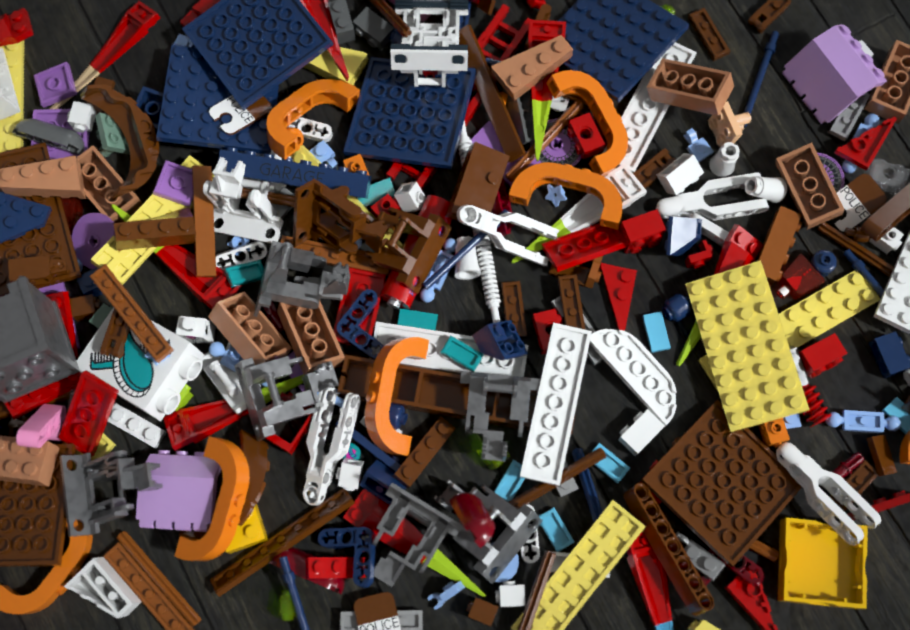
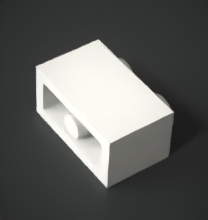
[657,153,704,195]
[618,409,665,456]

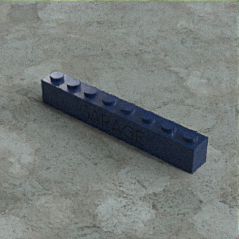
[218,147,371,199]

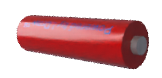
[380,195,452,310]

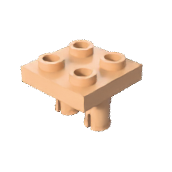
[708,101,751,147]

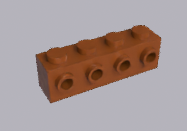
[756,206,802,286]

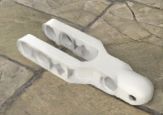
[656,173,769,221]
[457,205,559,266]
[303,388,361,506]
[776,442,881,545]

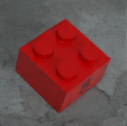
[619,209,666,254]
[799,333,847,379]

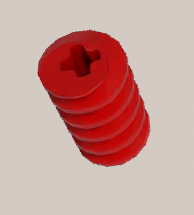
[802,384,831,428]

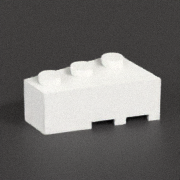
[64,557,142,618]

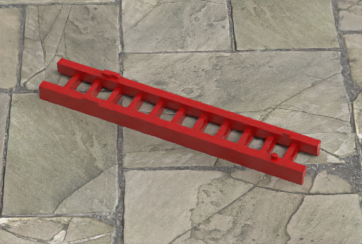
[387,4,531,191]

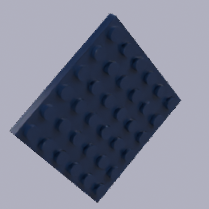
[182,0,334,110]
[558,0,689,102]
[156,45,279,154]
[343,57,476,169]

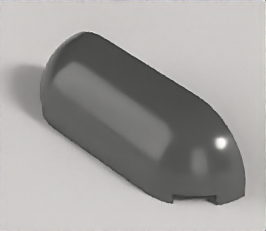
[502,88,534,145]
[12,118,84,155]

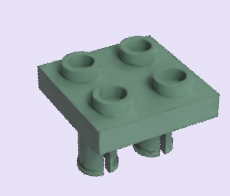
[95,112,130,157]

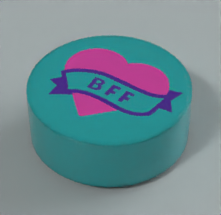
[342,443,361,460]

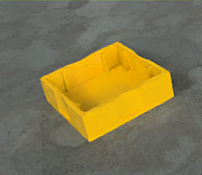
[777,518,867,609]

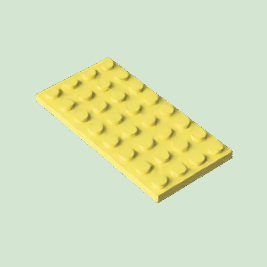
[685,260,810,432]

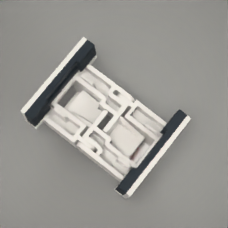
[390,0,468,87]

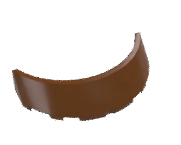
[80,84,159,199]
[179,429,270,539]

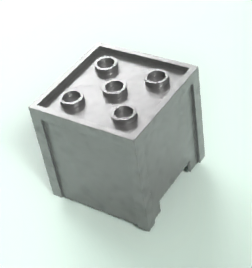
[0,276,80,403]

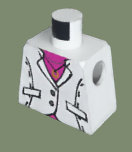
[176,316,216,345]

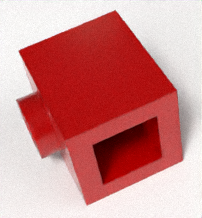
[370,194,400,218]

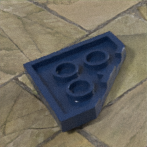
[0,192,52,243]

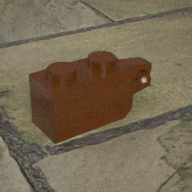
[8,254,68,286]

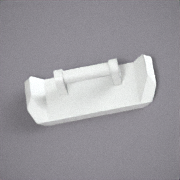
[202,352,247,414]

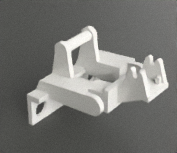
[203,157,284,244]

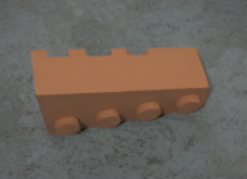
[491,35,573,101]
[0,156,86,199]

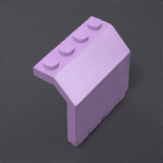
[782,24,887,124]
[136,450,221,532]

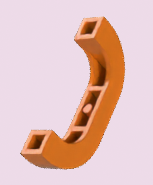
[546,70,628,176]
[266,79,360,160]
[509,162,622,230]
[365,337,429,456]
[174,436,249,561]
[0,520,93,615]

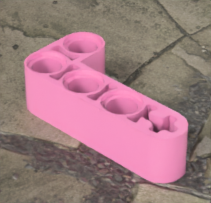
[16,404,66,448]

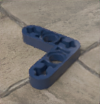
[337,289,384,360]
[318,527,376,588]

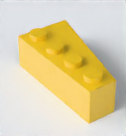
[222,473,268,554]

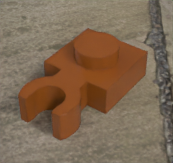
[585,256,603,289]

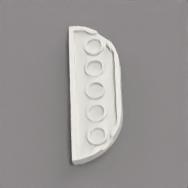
[589,329,677,426]

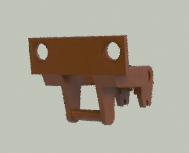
[293,178,390,255]
[345,207,452,294]

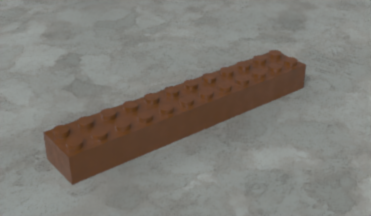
[337,355,577,437]

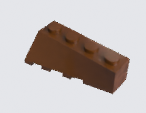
[113,207,196,251]

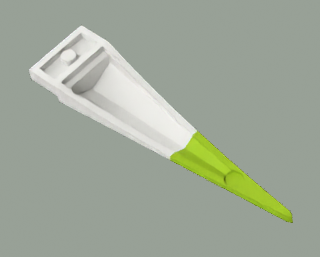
[512,163,647,264]

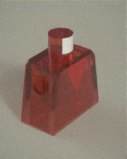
[776,254,826,300]

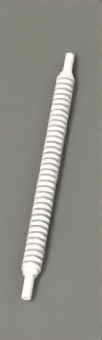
[458,121,501,323]

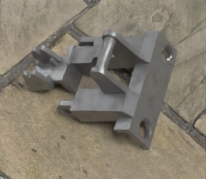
[253,241,351,317]
[234,356,339,441]
[460,371,540,461]
[59,450,163,537]
[434,479,543,584]
[372,483,463,587]

